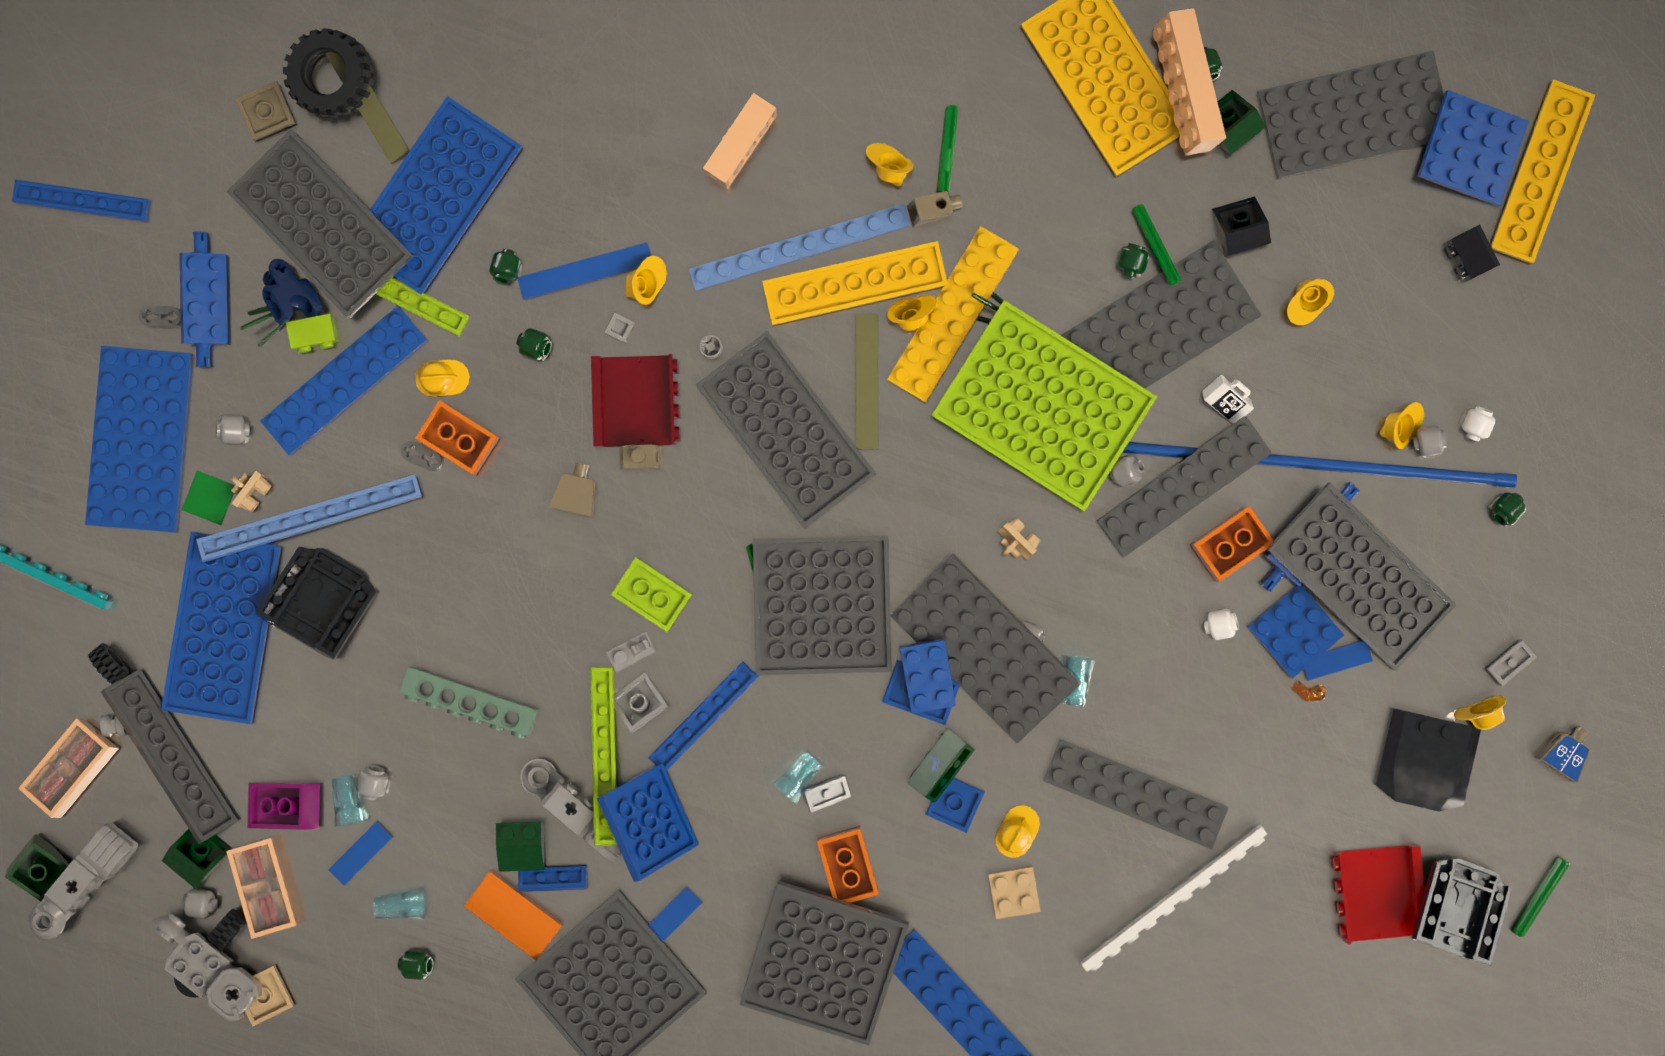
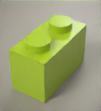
[286,314,339,353]

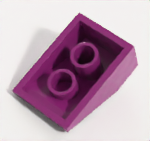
[247,783,320,830]

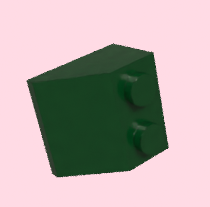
[1217,90,1266,155]
[496,821,545,872]
[162,829,231,889]
[5,834,69,901]

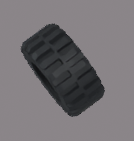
[283,28,374,118]

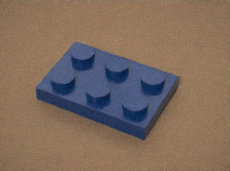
[900,639,956,714]

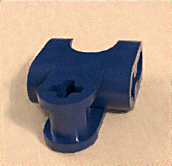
[262,259,322,324]

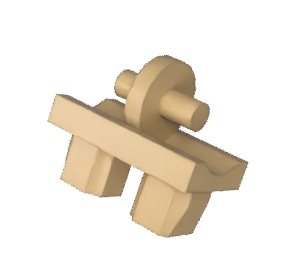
[231,471,272,512]
[997,518,1040,560]

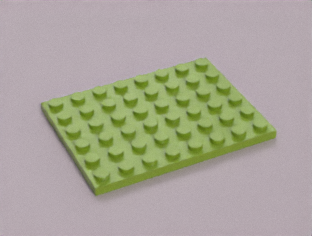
[932,300,1157,512]

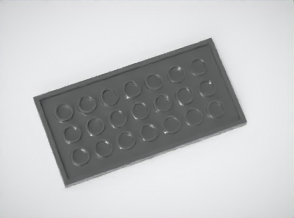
[1257,51,1444,179]
[226,129,414,319]
[1061,240,1262,388]
[696,330,876,528]
[1267,483,1457,671]
[890,553,1081,744]

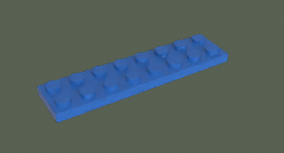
[260,306,428,456]
[893,929,1033,1056]

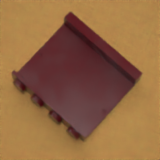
[591,354,680,448]

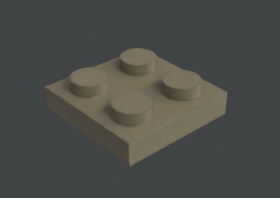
[235,81,296,141]

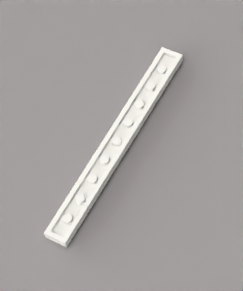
[1080,825,1267,972]

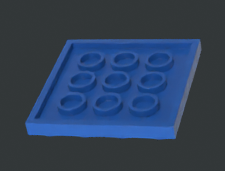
[1417,90,1529,206]
[597,763,699,882]

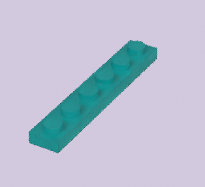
[0,545,113,610]

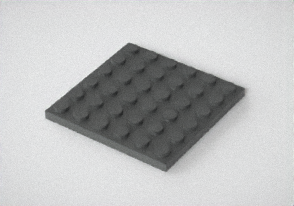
[753,536,892,675]
[740,881,909,1046]
[515,890,707,1056]

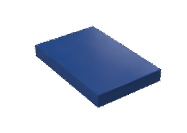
[882,660,959,725]

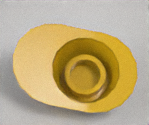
[865,143,914,187]
[624,255,667,305]
[1287,279,1334,325]
[887,295,937,331]
[415,359,470,397]
[1380,402,1424,449]
[1453,696,1506,730]
[995,805,1040,858]

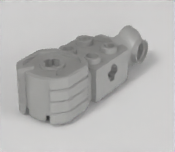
[520,759,621,863]
[28,822,138,939]
[152,912,262,1021]

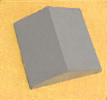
[614,672,669,733]

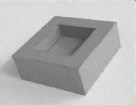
[605,313,635,343]

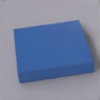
[925,778,985,833]

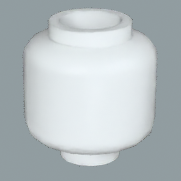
[1462,406,1496,441]
[1204,609,1239,640]

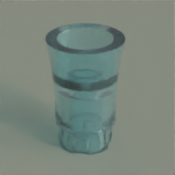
[1064,656,1096,706]
[772,752,822,805]
[332,775,366,827]
[373,888,426,920]

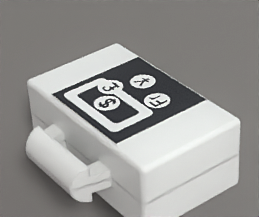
[1202,375,1254,424]

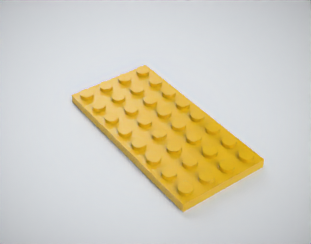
[1020,0,1180,177]

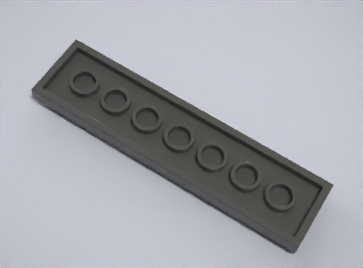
[1097,416,1272,557]
[101,669,238,844]
[1044,739,1229,849]

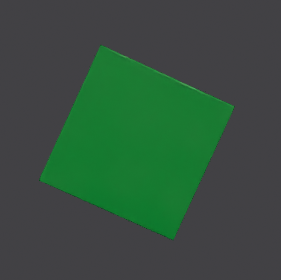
[181,471,235,525]

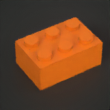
[415,400,500,476]
[1191,506,1274,582]
[817,827,879,903]

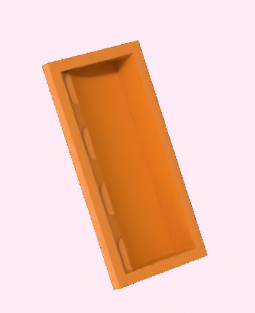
[464,870,563,960]

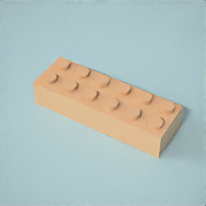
[1153,8,1226,155]

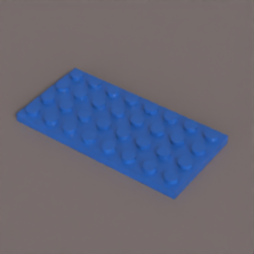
[370,96,522,295]
[85,346,193,533]
[161,532,281,724]

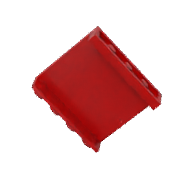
[1332,844,1425,944]

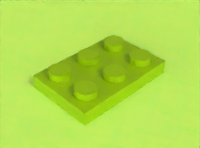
[611,557,692,632]

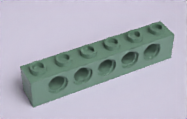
[399,666,539,739]

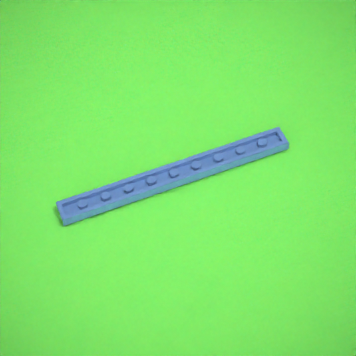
[689,204,910,291]
[196,475,422,562]

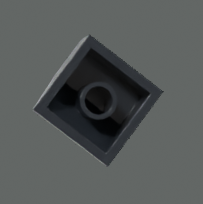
[1212,196,1271,256]
[1446,224,1500,282]

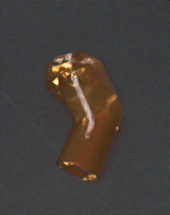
[1292,681,1327,702]

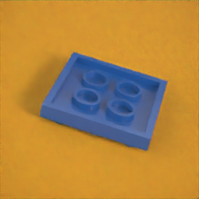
[1248,585,1344,679]

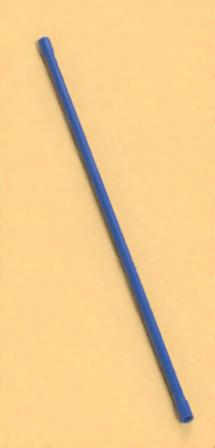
[1123,442,1517,488]

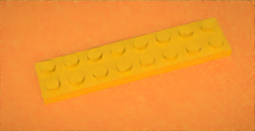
[1491,79,1595,264]
[887,226,1019,403]
[762,241,948,326]

